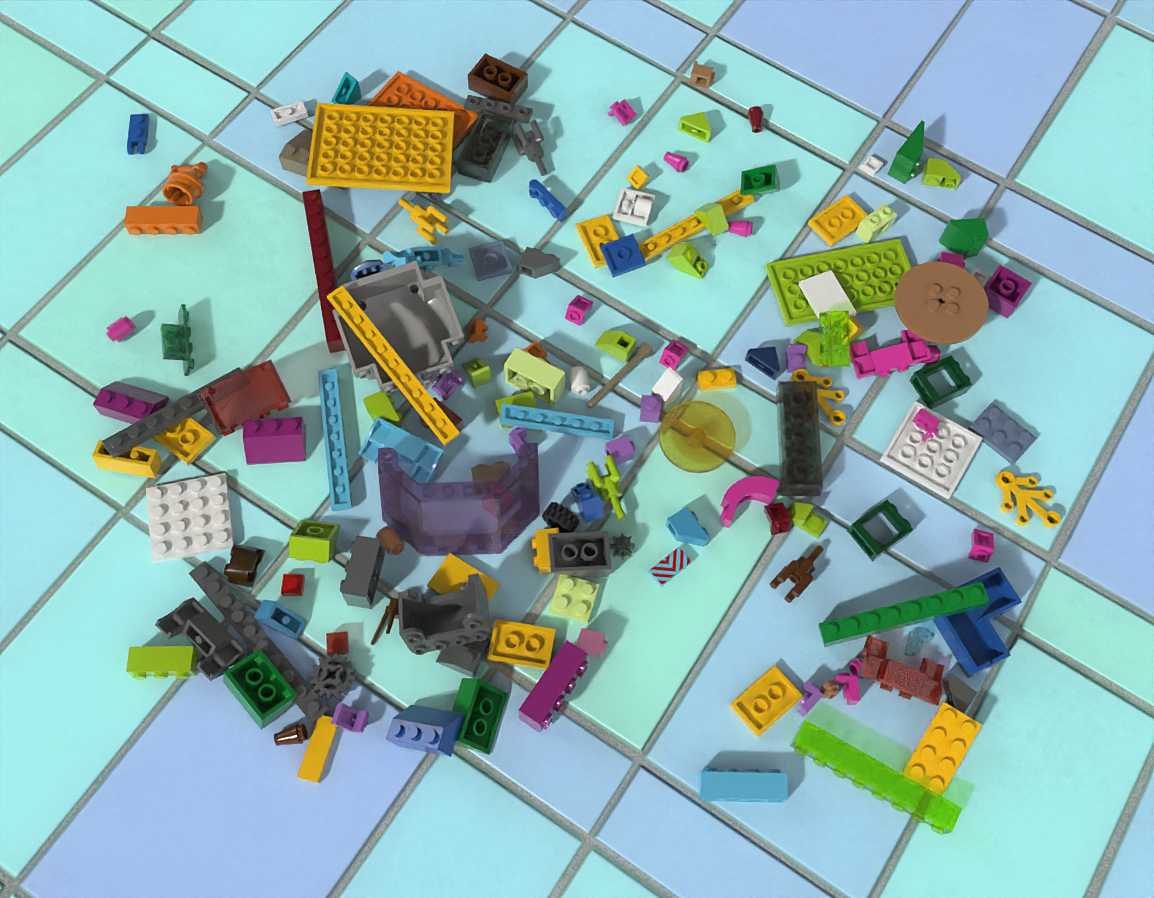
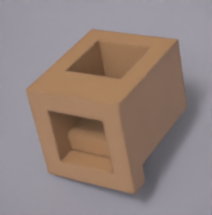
[689,61,715,89]

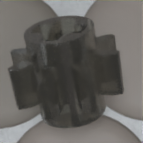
[610,533,635,560]

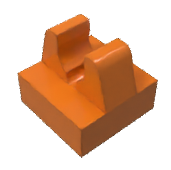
[467,318,488,343]

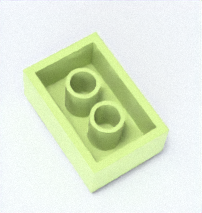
[504,347,565,407]

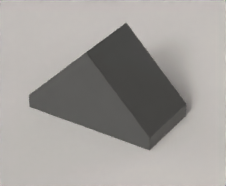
[942,674,978,714]

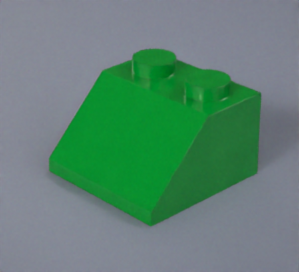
[939,218,989,257]

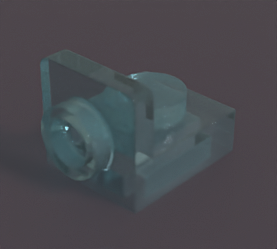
[904,627,935,657]

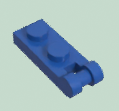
[529,179,567,222]

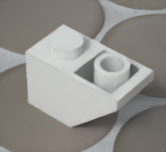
[651,367,683,410]

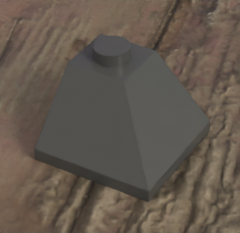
[436,638,491,678]

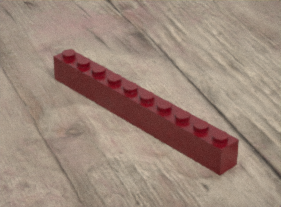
[302,189,346,353]

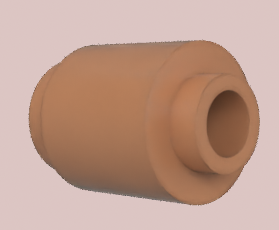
[376,526,405,556]

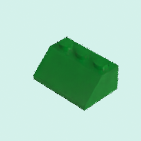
[224,649,298,730]
[451,678,508,755]

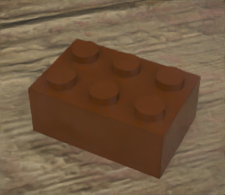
[467,53,528,105]

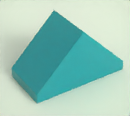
[331,72,362,105]

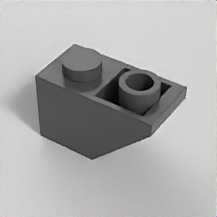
[519,247,560,279]

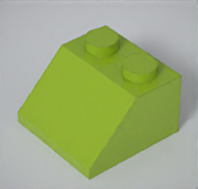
[289,520,340,563]

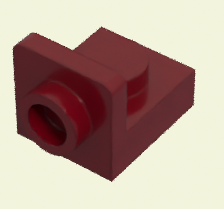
[764,502,791,535]

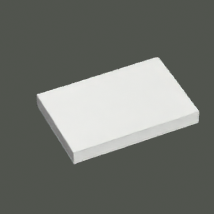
[798,270,857,328]

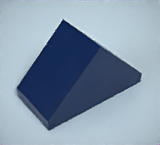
[745,347,780,381]

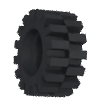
[542,502,580,533]

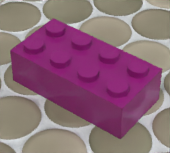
[518,640,589,733]

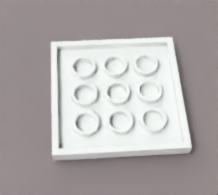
[879,401,983,499]
[146,473,235,564]

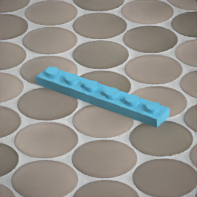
[499,403,614,440]

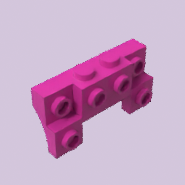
[846,329,932,380]

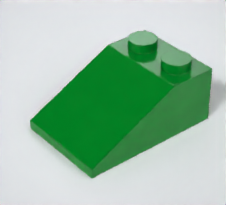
[887,120,925,184]

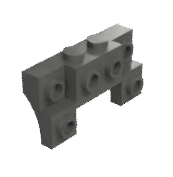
[155,597,248,681]

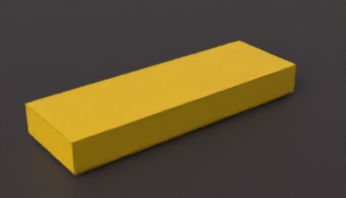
[297,715,338,784]

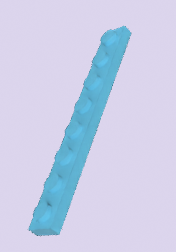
[318,368,352,512]

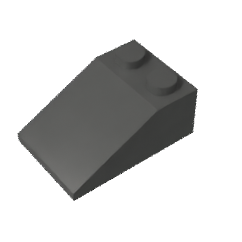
[548,531,612,578]

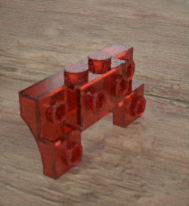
[858,635,945,706]

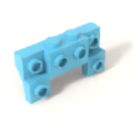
[383,246,466,272]
[358,417,445,490]

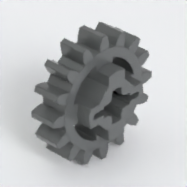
[309,653,356,700]

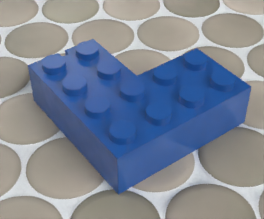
[933,567,1022,678]

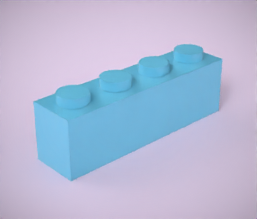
[698,768,788,803]

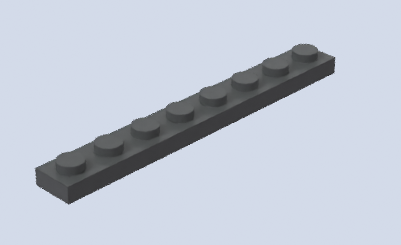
[102,367,250,459]

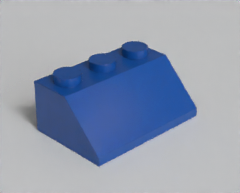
[386,705,464,757]

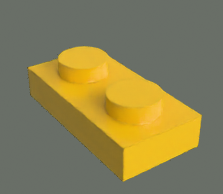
[697,368,737,391]

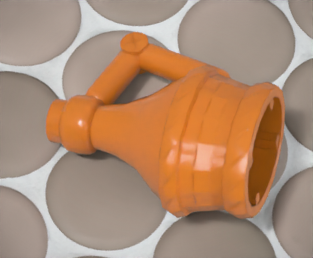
[162,162,208,206]

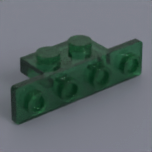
[160,304,194,376]

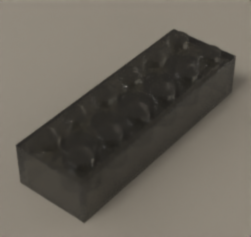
[776,381,823,496]

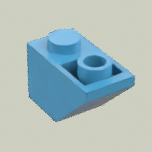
[666,507,709,547]

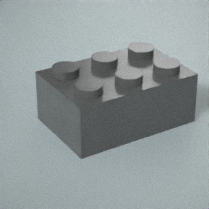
[340,535,386,609]

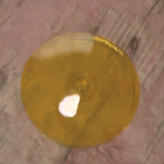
[659,401,736,473]

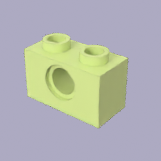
[856,204,897,244]

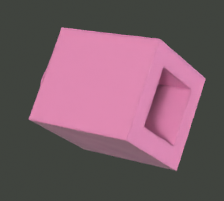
[576,628,608,658]

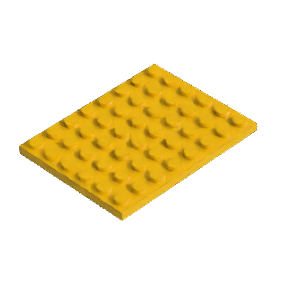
[306,103,454,193]

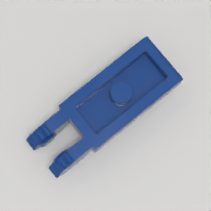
[127,114,149,155]

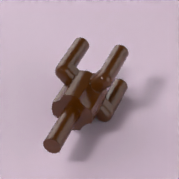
[770,545,824,603]

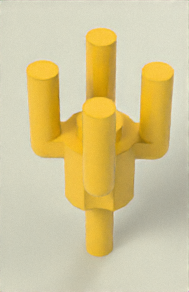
[398,198,450,245]

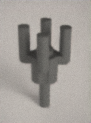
[511,120,547,176]

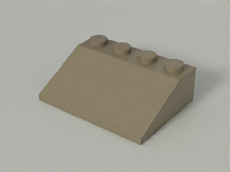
[279,129,346,190]

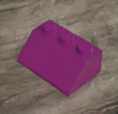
[93,381,169,424]
[243,417,306,465]

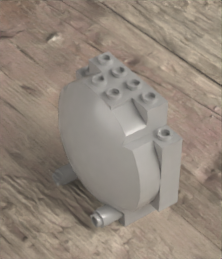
[332,261,465,393]

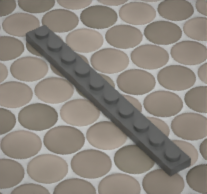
[189,561,330,725]

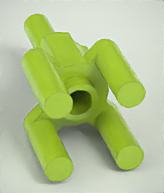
[586,455,626,520]

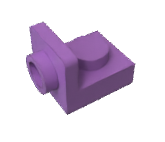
[785,343,807,373]
[509,427,528,460]
[797,680,823,717]

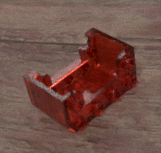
[197,359,292,436]

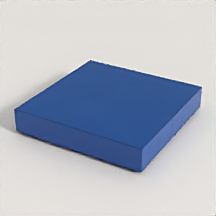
[600,234,646,278]

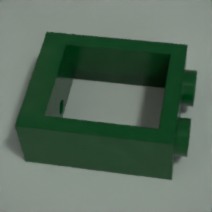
[909,355,972,409]
[847,500,913,562]

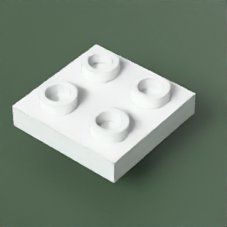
[613,187,655,227]

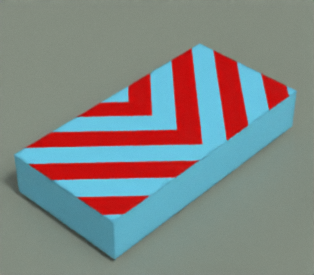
[648,547,692,587]

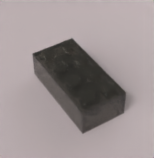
[457,109,514,183]

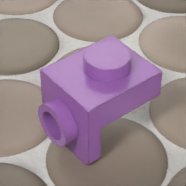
[431,369,464,401]
[331,703,369,733]

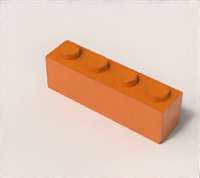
[124,206,203,235]

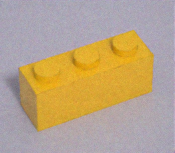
[92,440,162,479]

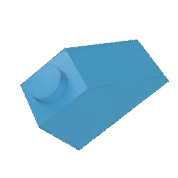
[254,600,307,639]

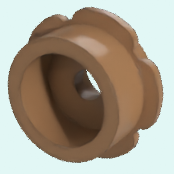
[820,680,839,700]

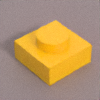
[626,165,650,190]

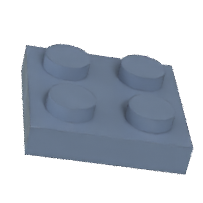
[469,240,513,281]

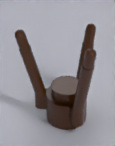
[371,598,399,645]

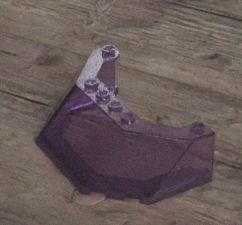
[378,443,540,557]

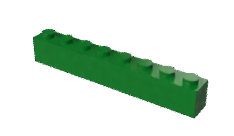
[818,582,989,647]

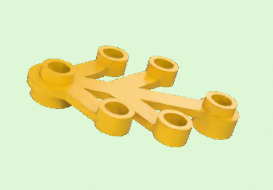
[791,369,846,427]
[995,471,1061,528]

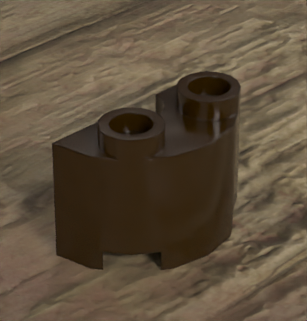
[224,544,265,588]

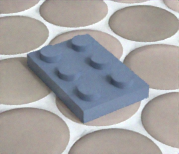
[967,403,1037,465]

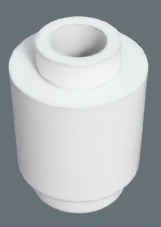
[569,366,590,395]

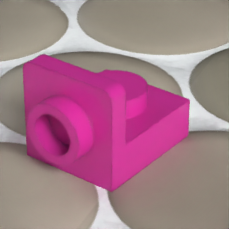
[608,99,637,126]
[565,295,594,326]
[659,339,689,371]
[912,408,941,442]
[968,529,994,563]
[832,673,860,705]

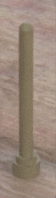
[587,342,653,408]

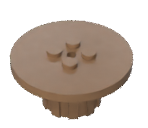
[894,261,989,345]

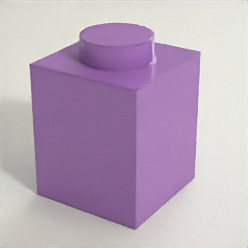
[639,395,661,423]
[605,435,636,465]

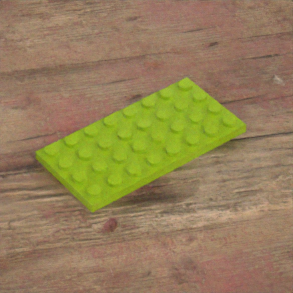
[765,239,911,327]

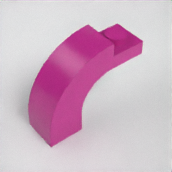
[720,476,779,528]

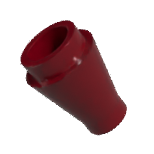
[747,106,764,133]

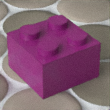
[984,265,1032,319]

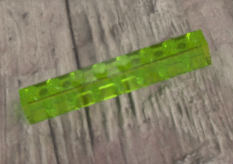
[790,720,962,835]

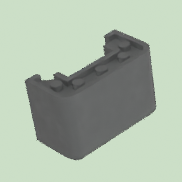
[398,573,491,655]

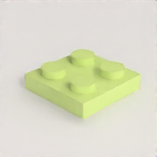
[549,574,599,624]

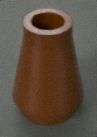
[274,723,308,746]

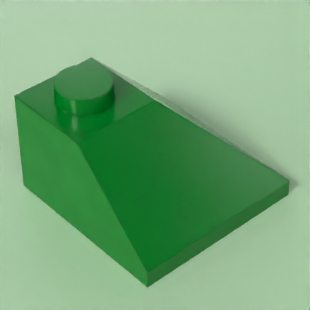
[740,164,780,196]

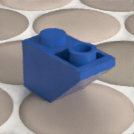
[570,482,605,523]

